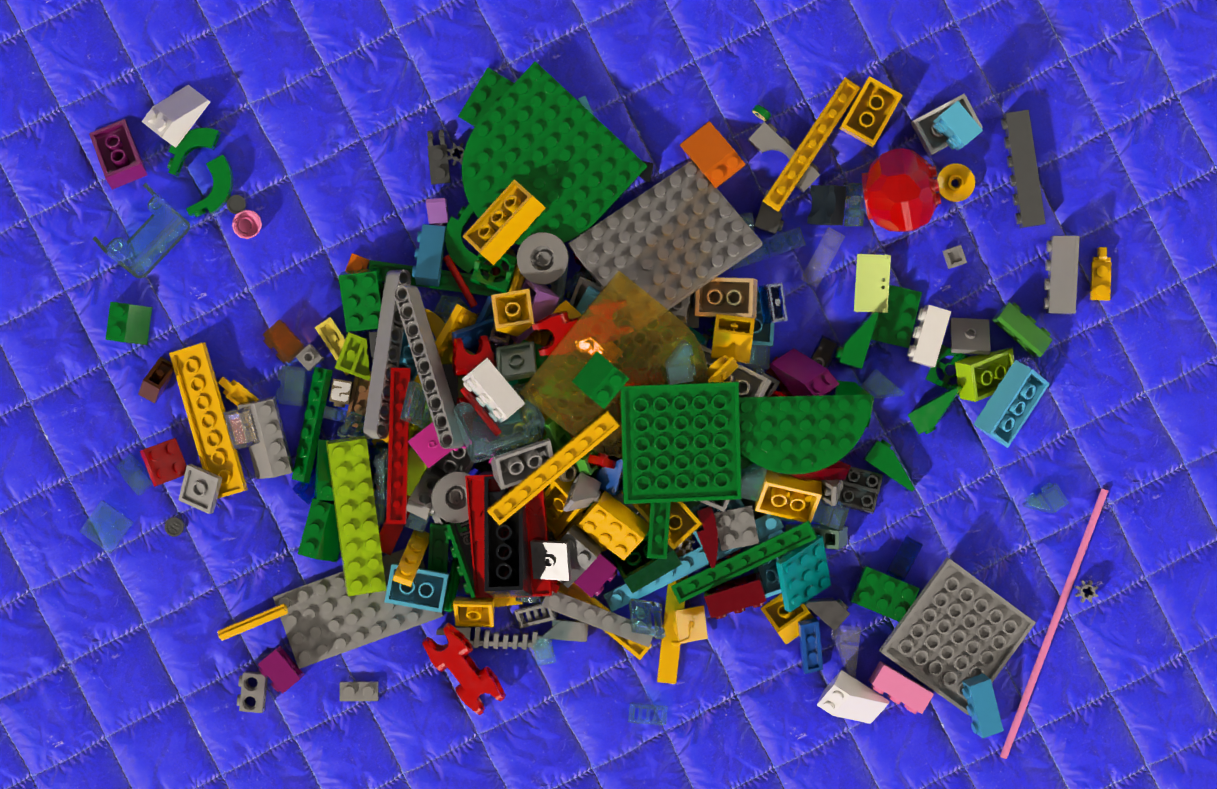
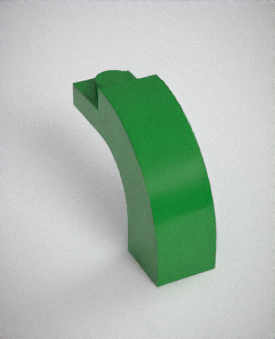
[186,155,234,218]
[445,204,478,274]

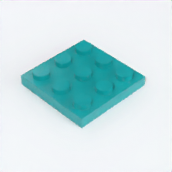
[776,535,831,612]

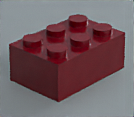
[704,572,767,619]

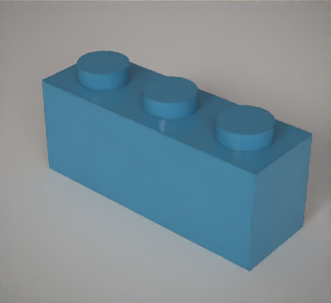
[412,224,446,287]
[962,673,1004,739]

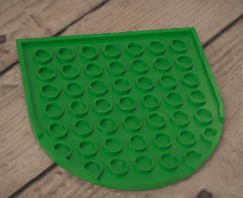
[462,61,648,245]

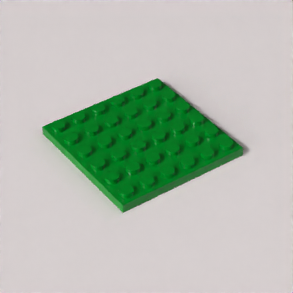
[620,381,741,504]

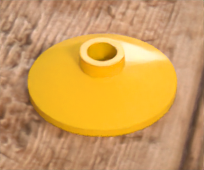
[937,163,975,202]

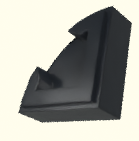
[640,161,654,183]

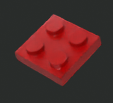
[140,438,187,487]

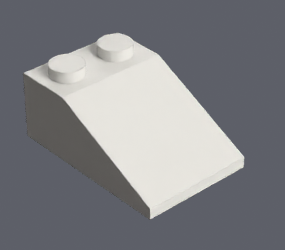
[141,85,210,148]
[817,670,890,724]

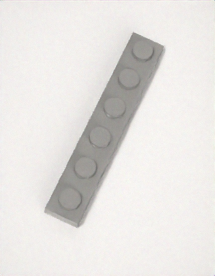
[541,591,656,647]

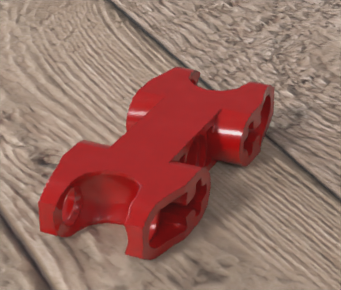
[532,299,634,356]
[452,335,498,434]
[422,622,506,715]

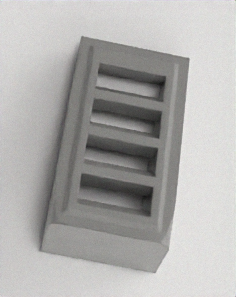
[514,601,558,629]

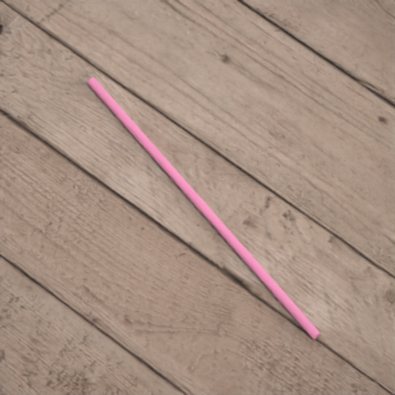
[1000,488,1108,759]

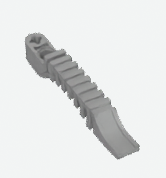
[436,619,589,650]

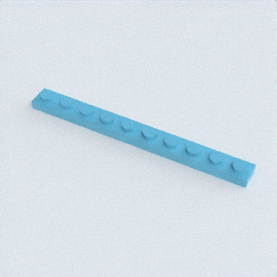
[604,514,784,612]

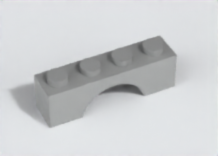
[748,122,820,193]

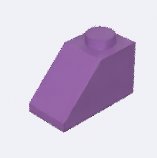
[426,198,449,226]

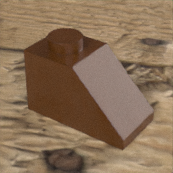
[138,357,174,403]

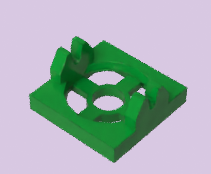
[470,253,517,293]
[925,345,968,395]

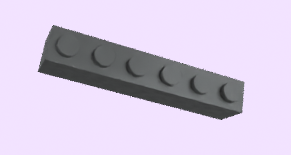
[1001,110,1046,228]

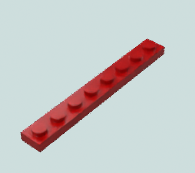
[386,368,411,524]

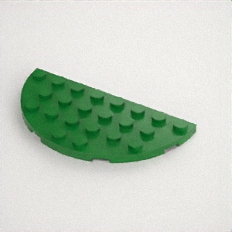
[739,394,872,475]

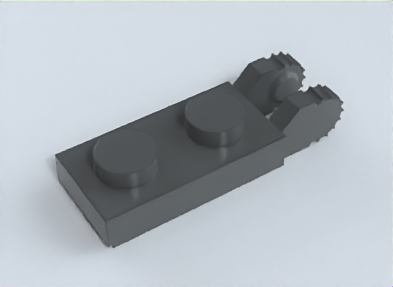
[427,129,451,185]

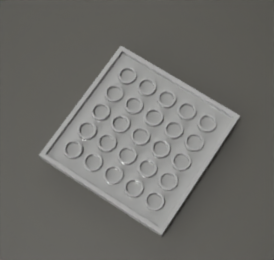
[878,557,1036,715]

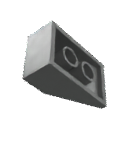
[559,524,603,588]

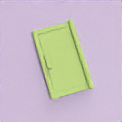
[854,253,891,313]

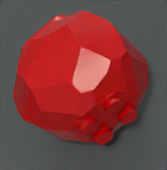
[861,148,941,232]

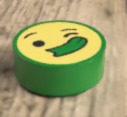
[752,105,771,122]

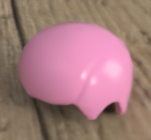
[232,209,262,239]

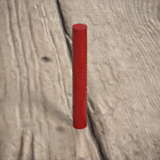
[443,255,478,308]
[460,387,502,437]

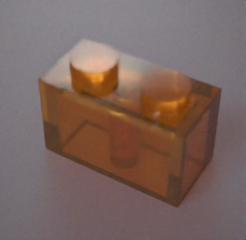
[263,319,306,364]

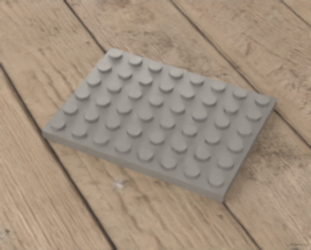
[568,161,762,331]

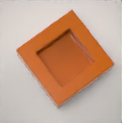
[345,253,370,271]

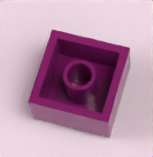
[574,552,617,598]
[258,646,305,693]

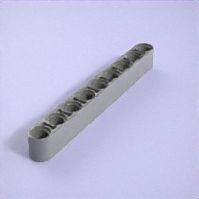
[363,270,411,439]
[394,285,465,449]

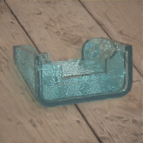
[454,382,545,463]

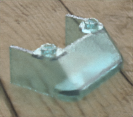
[93,183,190,278]

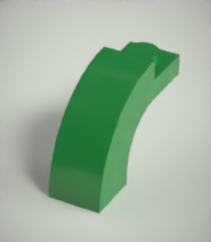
[167,128,221,177]

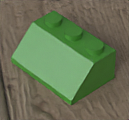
[992,302,1052,358]

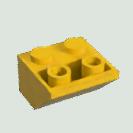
[711,314,755,363]

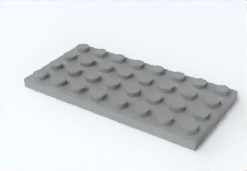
[273,548,443,669]

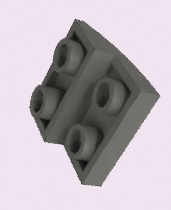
[836,467,883,514]

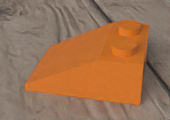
[680,121,746,188]

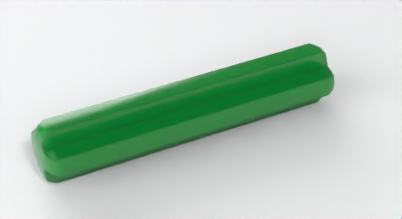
[443,557,460,612]

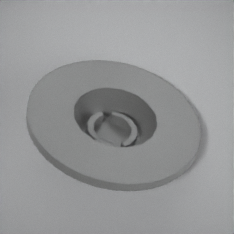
[517,232,569,285]
[431,471,470,523]

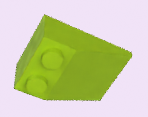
[955,348,1014,402]

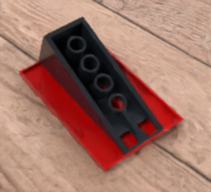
[465,475,552,599]

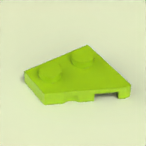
[334,332,371,381]

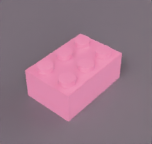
[868,661,934,714]

